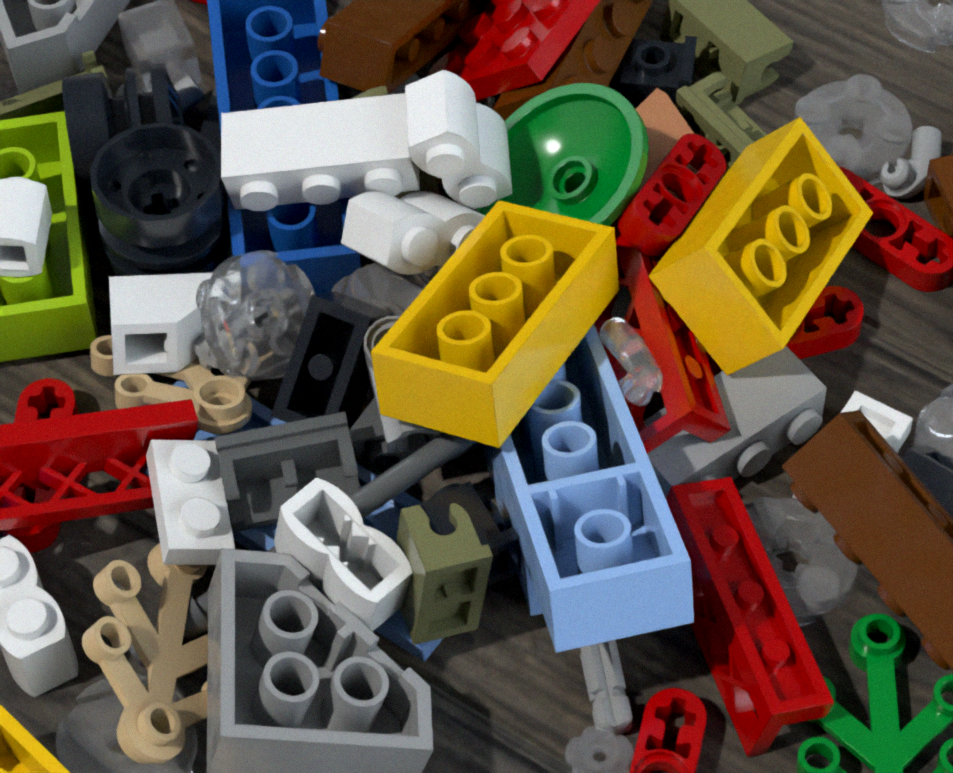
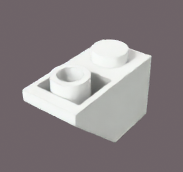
[109,272,238,375]

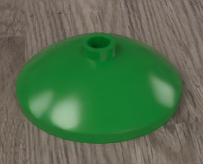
[478,83,649,226]

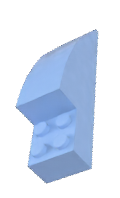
[437,267,694,653]

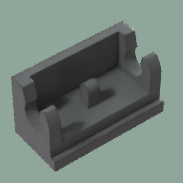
[214,412,360,532]

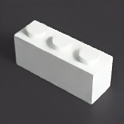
[221,93,420,211]

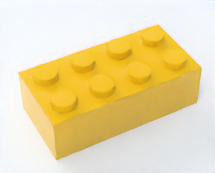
[648,117,873,376]
[371,200,619,448]

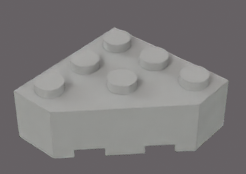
[0,0,131,94]
[207,548,433,773]

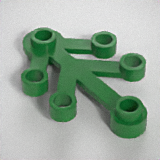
[796,613,953,773]

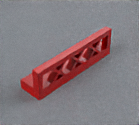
[594,217,731,454]
[0,399,198,531]
[666,477,834,757]

